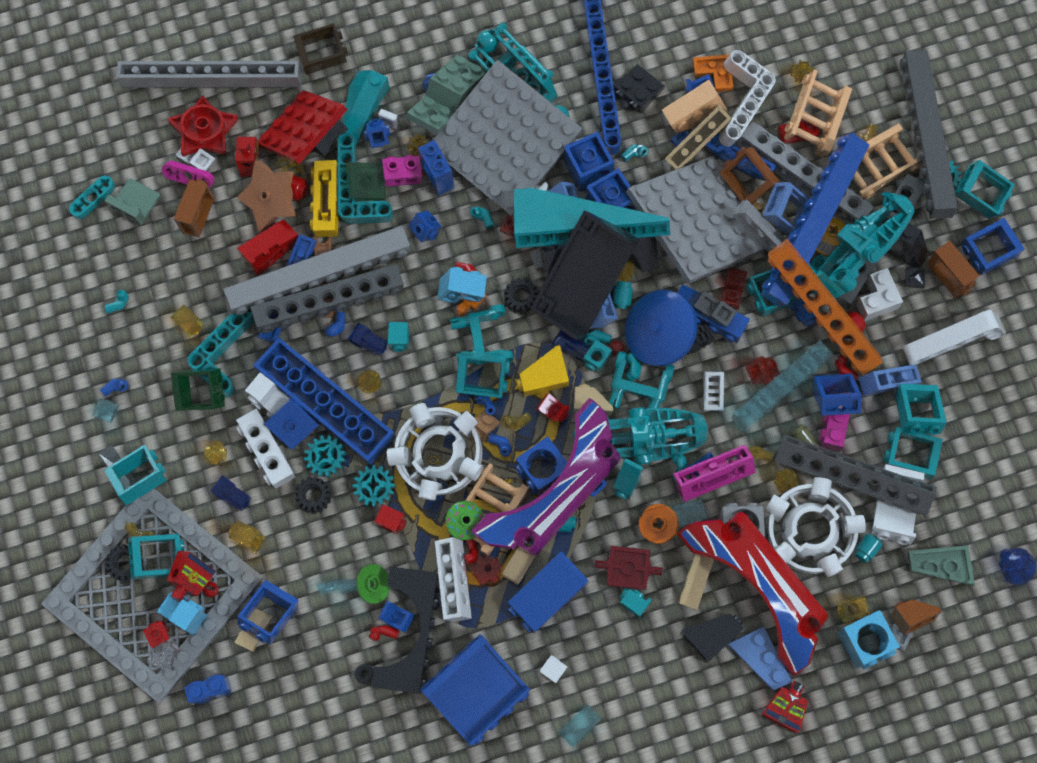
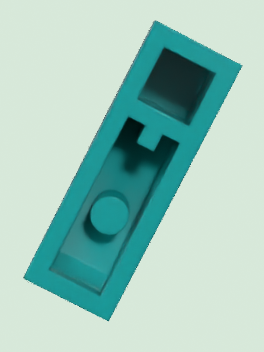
[612,458,643,500]

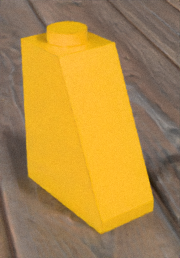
[517,345,569,397]

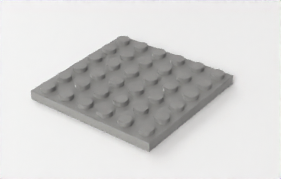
[432,60,583,216]
[626,156,767,284]

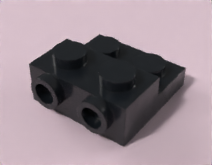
[614,64,665,113]

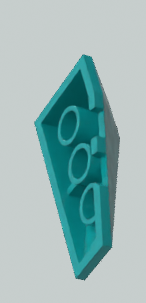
[342,70,390,146]

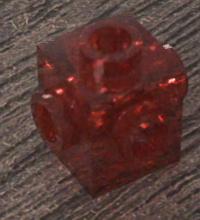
[745,356,780,385]
[470,555,502,587]

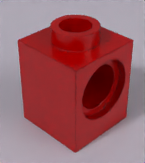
[374,504,407,535]

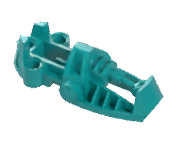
[808,192,915,299]
[573,407,708,465]

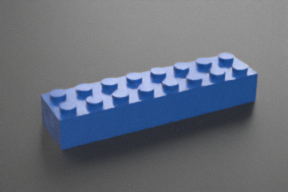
[253,338,396,466]

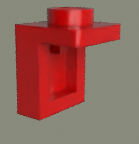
[536,394,570,423]
[143,621,170,648]

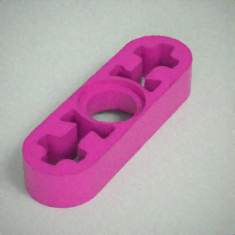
[162,160,215,188]

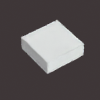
[379,109,399,129]
[539,655,568,684]

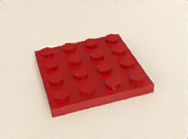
[258,90,347,164]

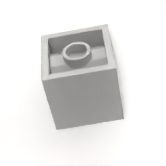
[719,503,765,537]

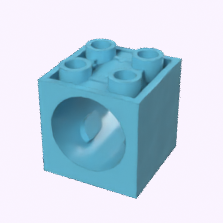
[837,610,900,670]

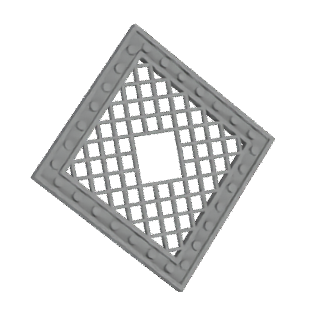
[41,489,264,704]

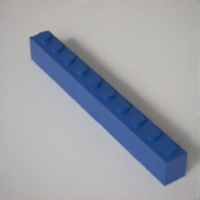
[760,133,870,307]

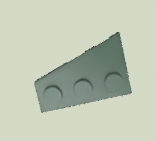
[907,545,975,586]

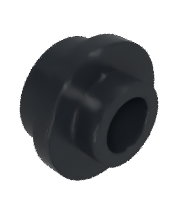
[355,664,374,684]

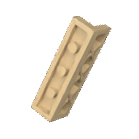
[678,554,714,610]

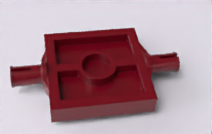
[595,546,663,590]

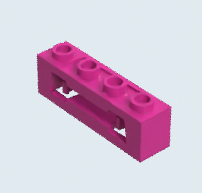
[673,445,756,502]

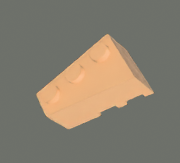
[662,80,729,134]

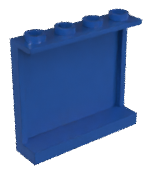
[420,634,531,746]

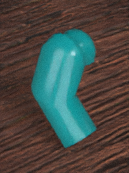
[470,206,494,229]
[104,290,129,314]
[584,330,612,346]
[625,353,642,381]

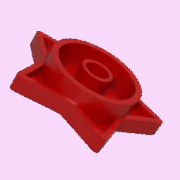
[168,96,238,157]

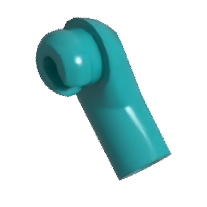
[620,144,649,162]
[672,453,688,481]

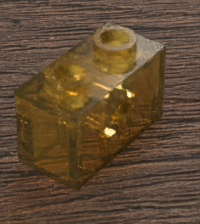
[228,520,266,554]

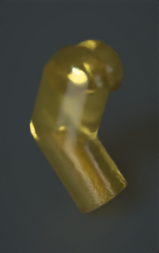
[503,412,532,430]
[748,446,774,462]

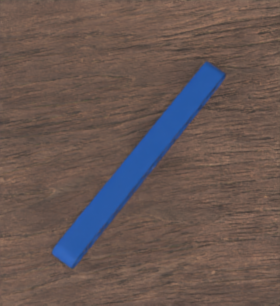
[583,0,621,155]

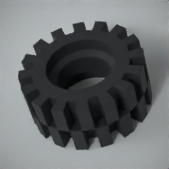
[504,278,538,315]
[687,324,715,354]
[295,476,332,514]
[105,544,144,582]

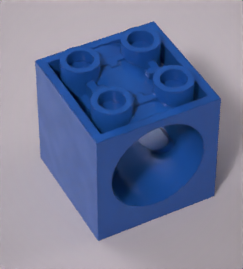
[564,131,614,192]
[586,168,637,211]
[515,436,567,497]

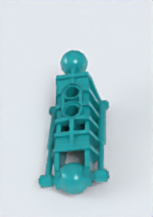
[468,22,569,117]

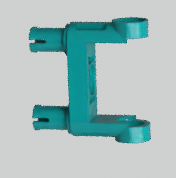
[450,304,514,365]
[609,351,675,409]

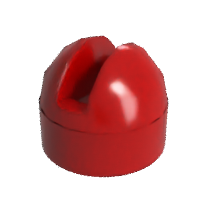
[202,581,219,598]

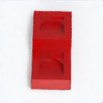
[777,120,821,144]

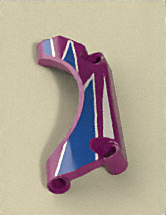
[471,398,621,555]

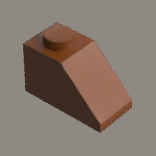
[890,599,942,636]

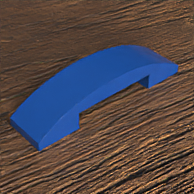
[704,133,777,181]

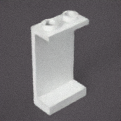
[872,464,925,545]

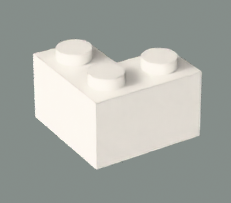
[856,268,903,321]
[245,373,290,417]

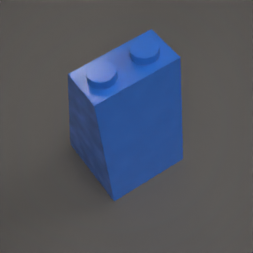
[508,551,589,633]

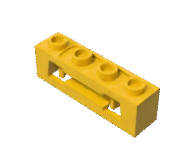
[310,160,339,237]

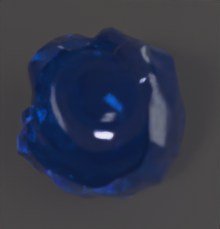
[999,548,1037,585]

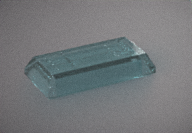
[559,704,601,747]

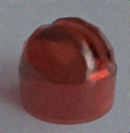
[609,340,626,357]

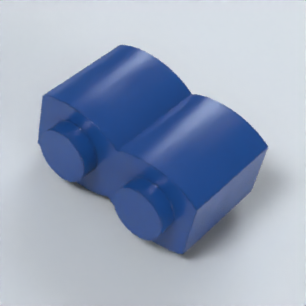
[185,675,232,704]

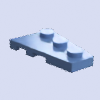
[728,627,792,691]

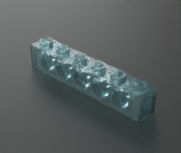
[731,341,833,433]

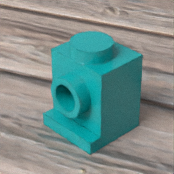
[619,588,652,618]

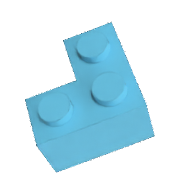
[437,267,487,304]
[157,591,207,635]

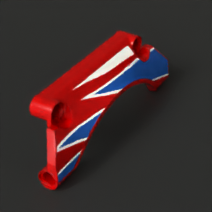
[677,512,828,676]

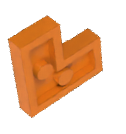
[693,54,734,92]

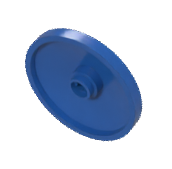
[625,290,698,367]

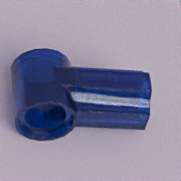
[348,323,388,356]
[551,329,591,362]
[210,475,252,512]

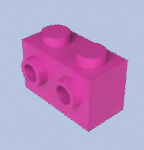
[382,155,422,187]
[819,407,850,452]

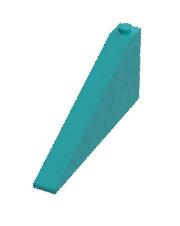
[514,188,670,248]

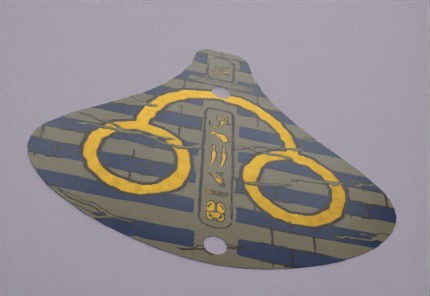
[333,342,596,628]

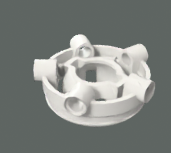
[387,403,483,501]
[765,477,866,577]

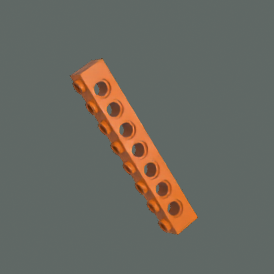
[768,239,883,376]

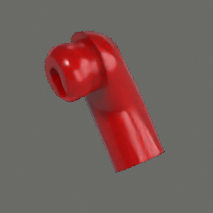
[835,355,858,380]

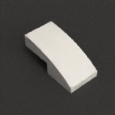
[176,148,216,171]

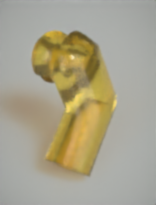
[856,124,877,142]
[125,522,153,544]

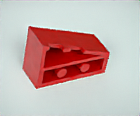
[237,219,298,276]

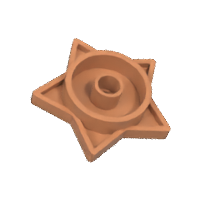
[238,161,296,231]

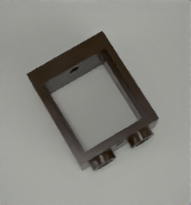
[293,23,348,75]

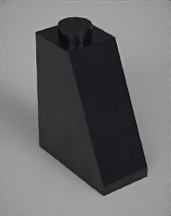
[887,223,929,268]
[680,614,744,663]

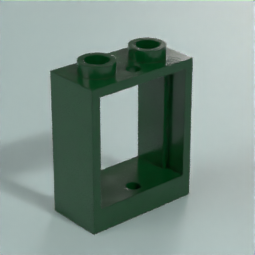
[171,368,225,411]

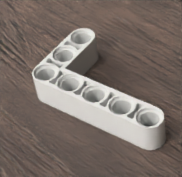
[719,50,776,147]
[903,310,1006,365]

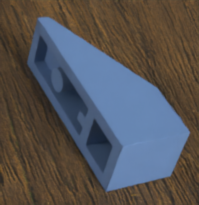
[858,364,922,396]

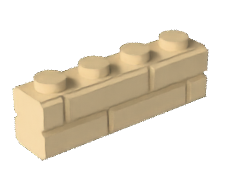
[665,106,732,170]

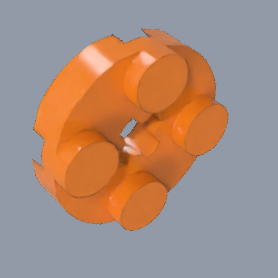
[639,504,679,544]

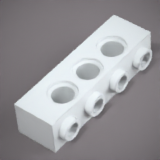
[236,408,296,489]
[435,537,472,622]

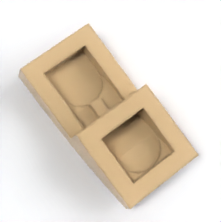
[502,543,538,585]
[235,609,273,652]

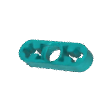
[69,175,115,219]

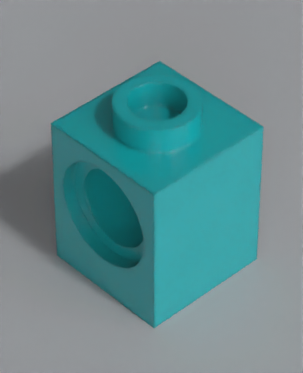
[388,322,410,352]
[583,340,612,373]

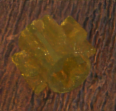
[790,59,814,82]
[407,134,429,158]
[618,261,636,282]
[357,370,382,394]
[204,440,227,465]
[774,469,800,493]

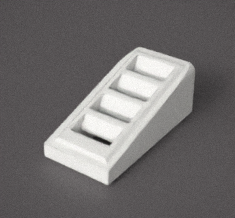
[703,372,724,410]

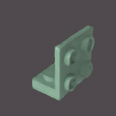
[105,178,161,225]

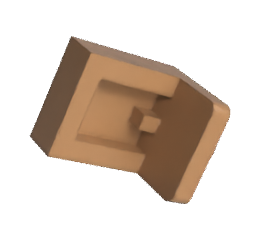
[471,411,500,444]

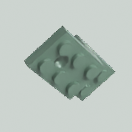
[406,55,487,135]

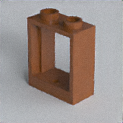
[719,147,780,205]
[174,179,215,238]
[926,241,979,299]

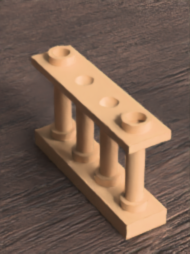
[784,69,852,158]
[853,123,921,200]
[447,463,530,557]

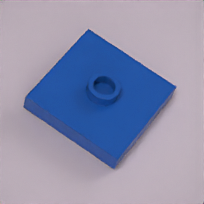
[264,397,319,450]

